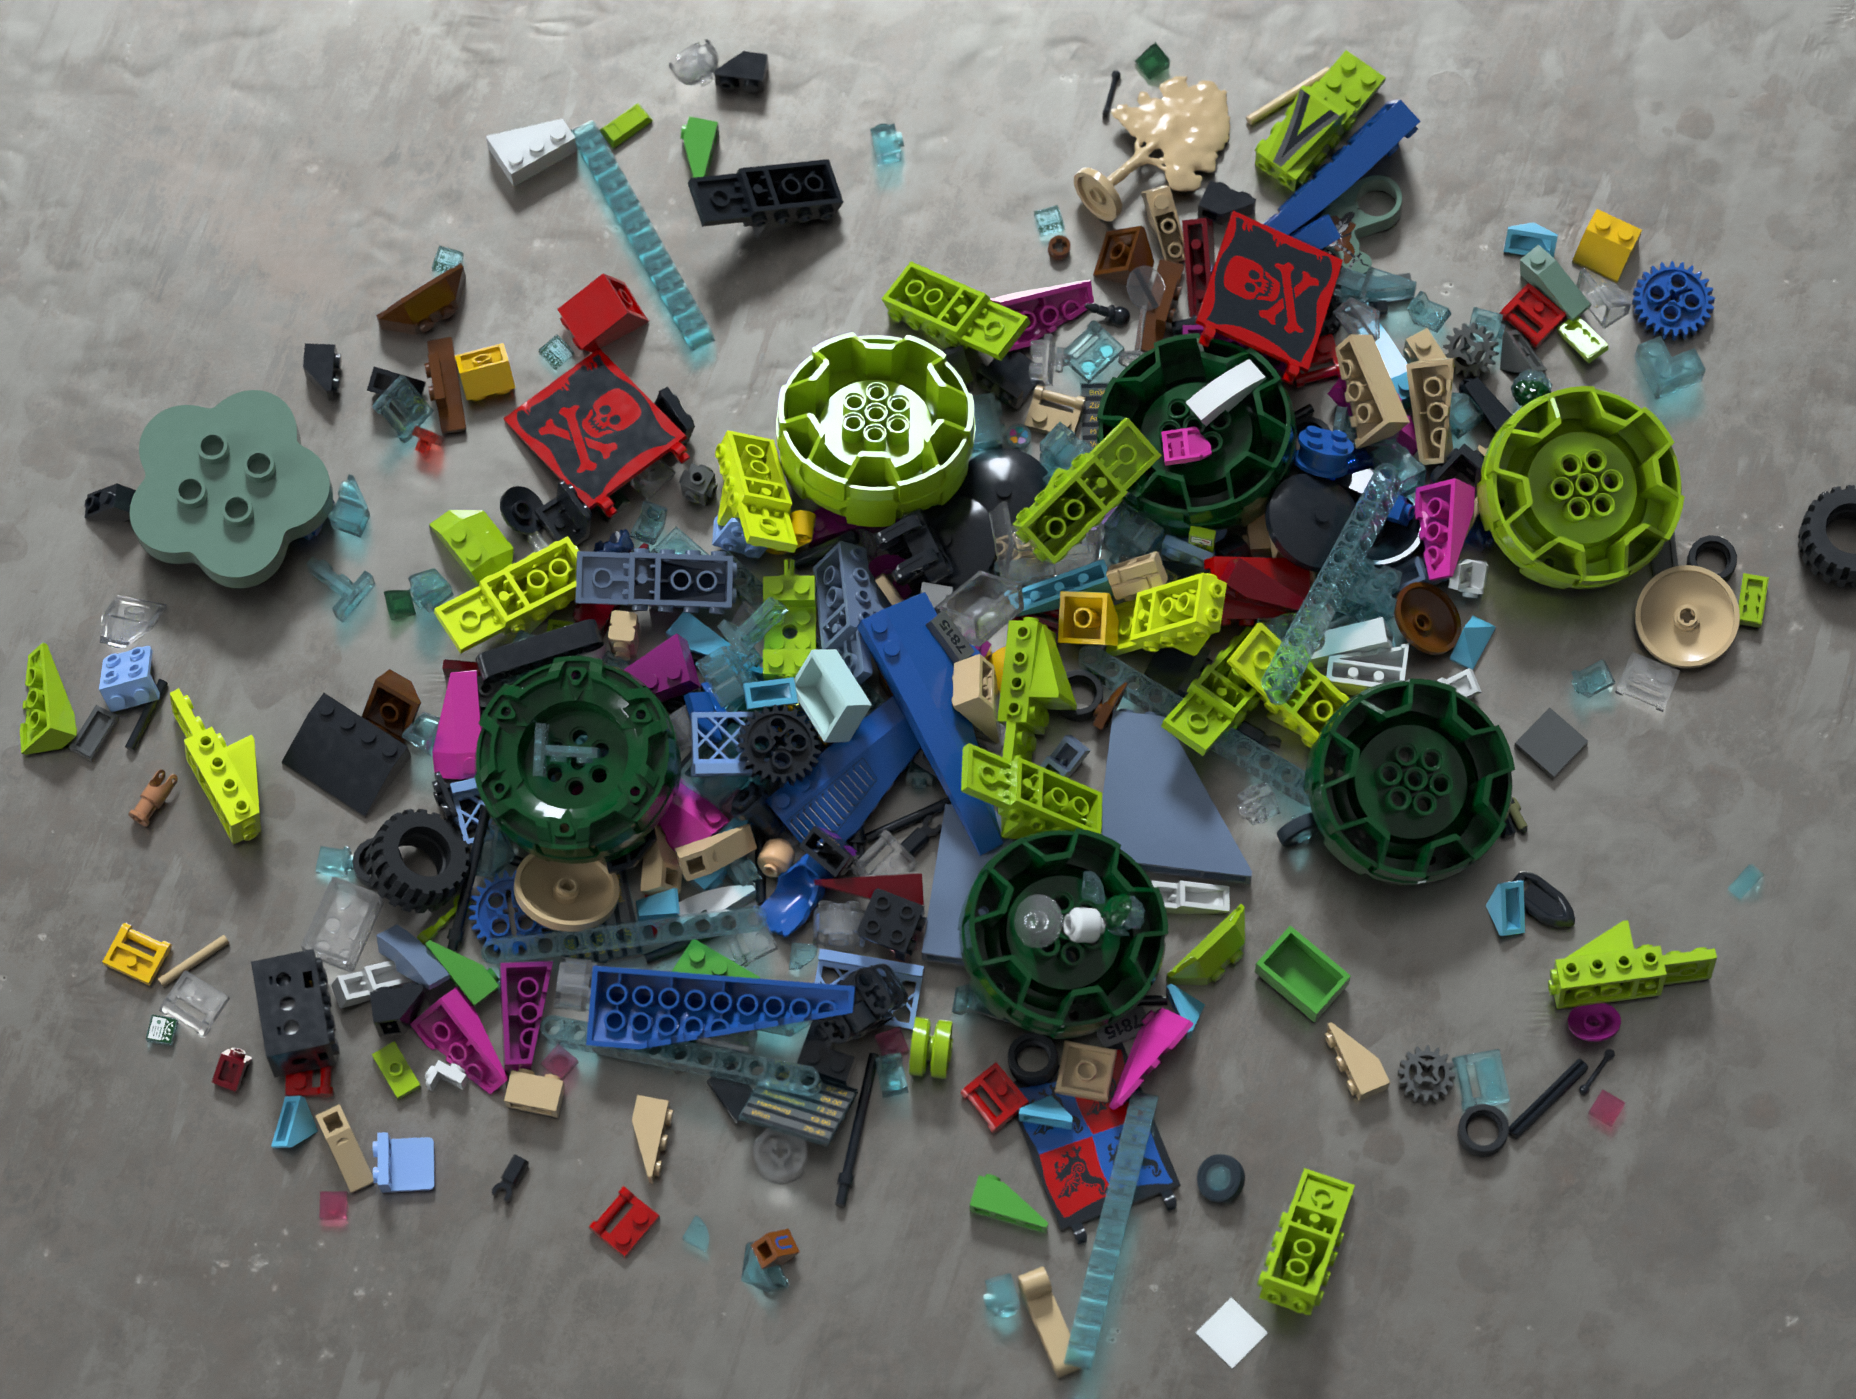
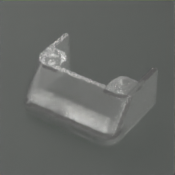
[989,501,1105,586]

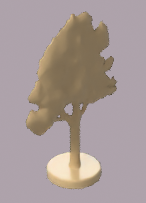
[1074,76,1230,221]

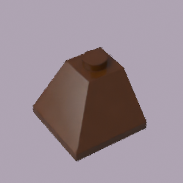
[1093,226,1154,287]
[361,669,421,745]

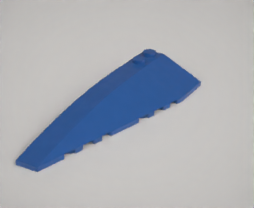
[1263,99,1420,235]
[857,592,1003,856]
[586,966,856,1049]

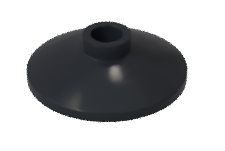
[500,486,543,534]

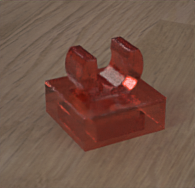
[412,426,444,454]

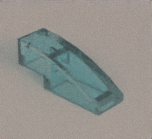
[1334,266,1417,302]

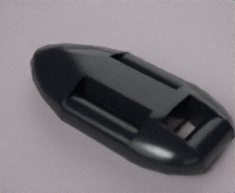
[1511,871,1575,927]

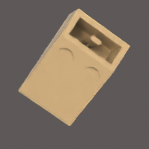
[952,654,1000,744]

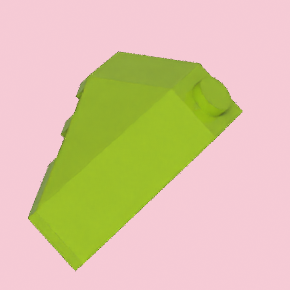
[20,642,77,755]

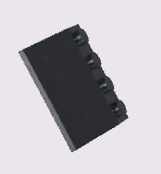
[282,693,411,818]

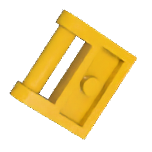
[102,923,172,986]

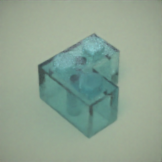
[1634,336,1706,400]

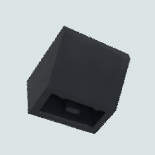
[370,983,429,1037]

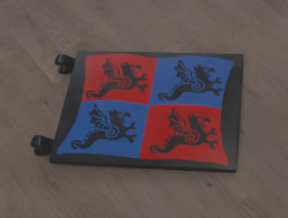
[1013,1042,1181,1244]

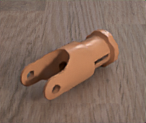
[128,769,178,827]

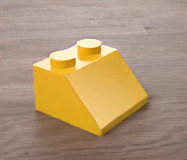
[1572,209,1642,283]
[455,343,516,401]
[1058,591,1119,646]

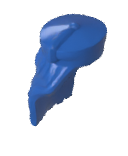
[756,854,833,937]

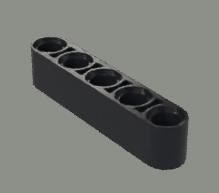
[475,619,604,684]

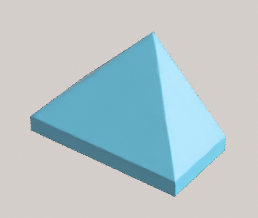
[1504,222,1558,258]
[1450,615,1496,670]
[743,677,798,710]
[1486,881,1525,936]
[635,888,680,927]
[1166,983,1205,1039]
[1019,1095,1073,1130]
[271,1096,318,1148]

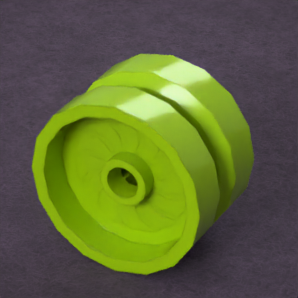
[909,1017,953,1079]

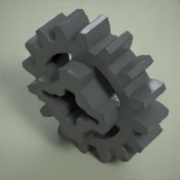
[1443,323,1499,378]
[1397,1045,1456,1104]

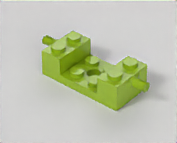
[763,559,816,681]

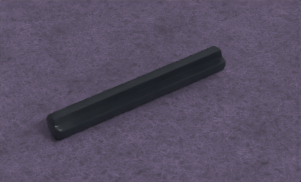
[1509,1058,1589,1139]

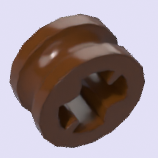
[1048,235,1071,260]

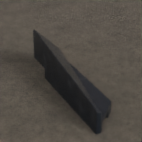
[1464,377,1525,434]

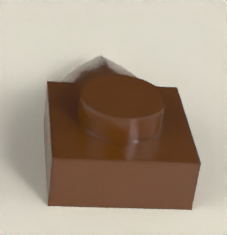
[1093,682,1128,730]

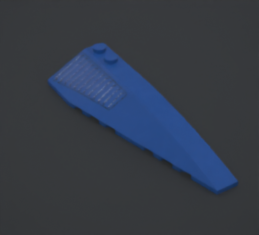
[766,640,982,845]

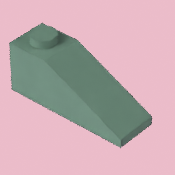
[1520,245,1591,322]

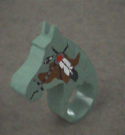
[1320,175,1402,281]

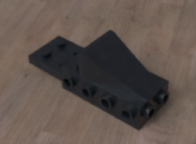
[688,159,844,239]

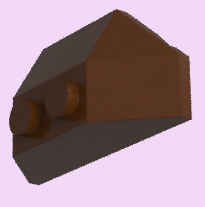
[376,263,466,335]

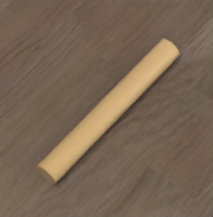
[158,935,229,987]

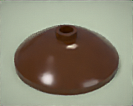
[1394,582,1461,655]

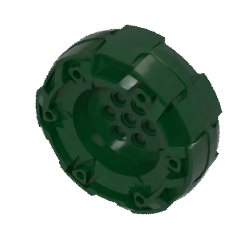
[1097,333,1297,538]
[474,656,681,864]
[1304,678,1515,885]
[958,828,1168,1039]

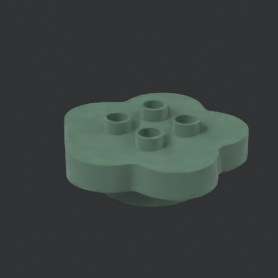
[130,390,334,588]

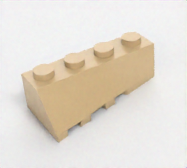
[1335,334,1410,449]
[1406,358,1455,465]

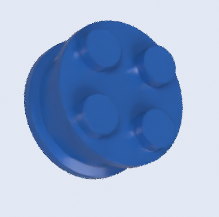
[1294,426,1354,478]

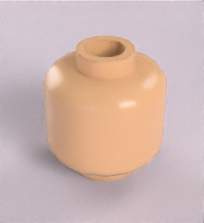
[757,838,795,877]

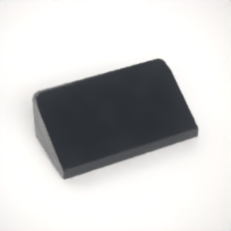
[706,1063,754,1124]

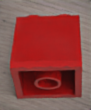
[557,273,649,353]

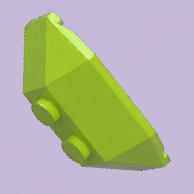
[429,510,514,587]
[1166,904,1245,985]

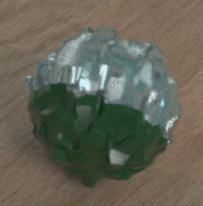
[1510,369,1552,407]
[1103,894,1145,937]

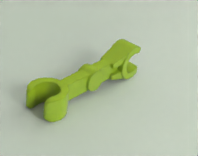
[417,895,471,946]

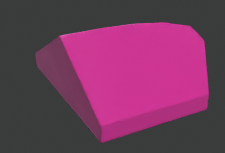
[1161,427,1212,466]

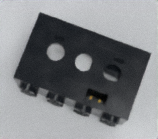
[251,949,340,1078]

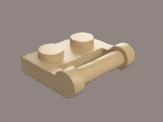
[1024,385,1086,441]

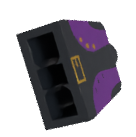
[799,826,860,877]

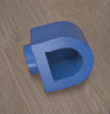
[1379,493,1415,527]

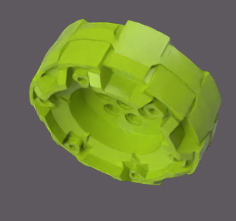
[776,332,975,527]
[1477,386,1685,589]

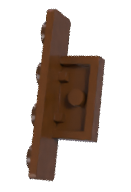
[1135,259,1184,352]
[424,337,467,434]

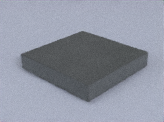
[1514,707,1588,779]

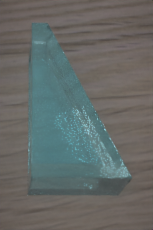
[1728,864,1765,899]

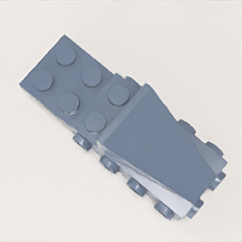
[813,541,892,686]
[575,548,737,614]

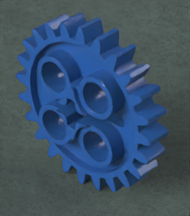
[1632,261,1715,341]
[469,870,551,955]

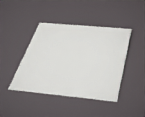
[1196,1297,1268,1368]

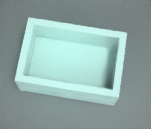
[794,649,872,742]

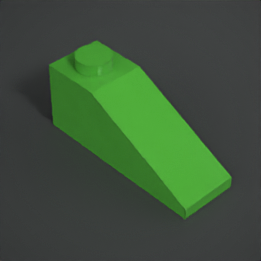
[680,116,719,178]
[425,940,500,1008]
[970,1174,1048,1234]

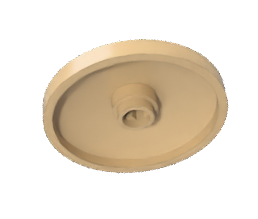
[1635,565,1740,668]
[514,854,620,932]

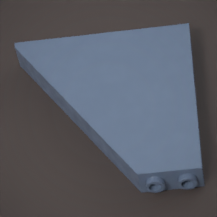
[1102,709,1252,884]
[922,804,1075,966]

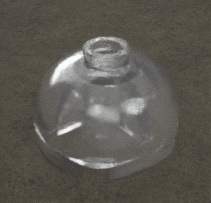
[669,39,719,87]

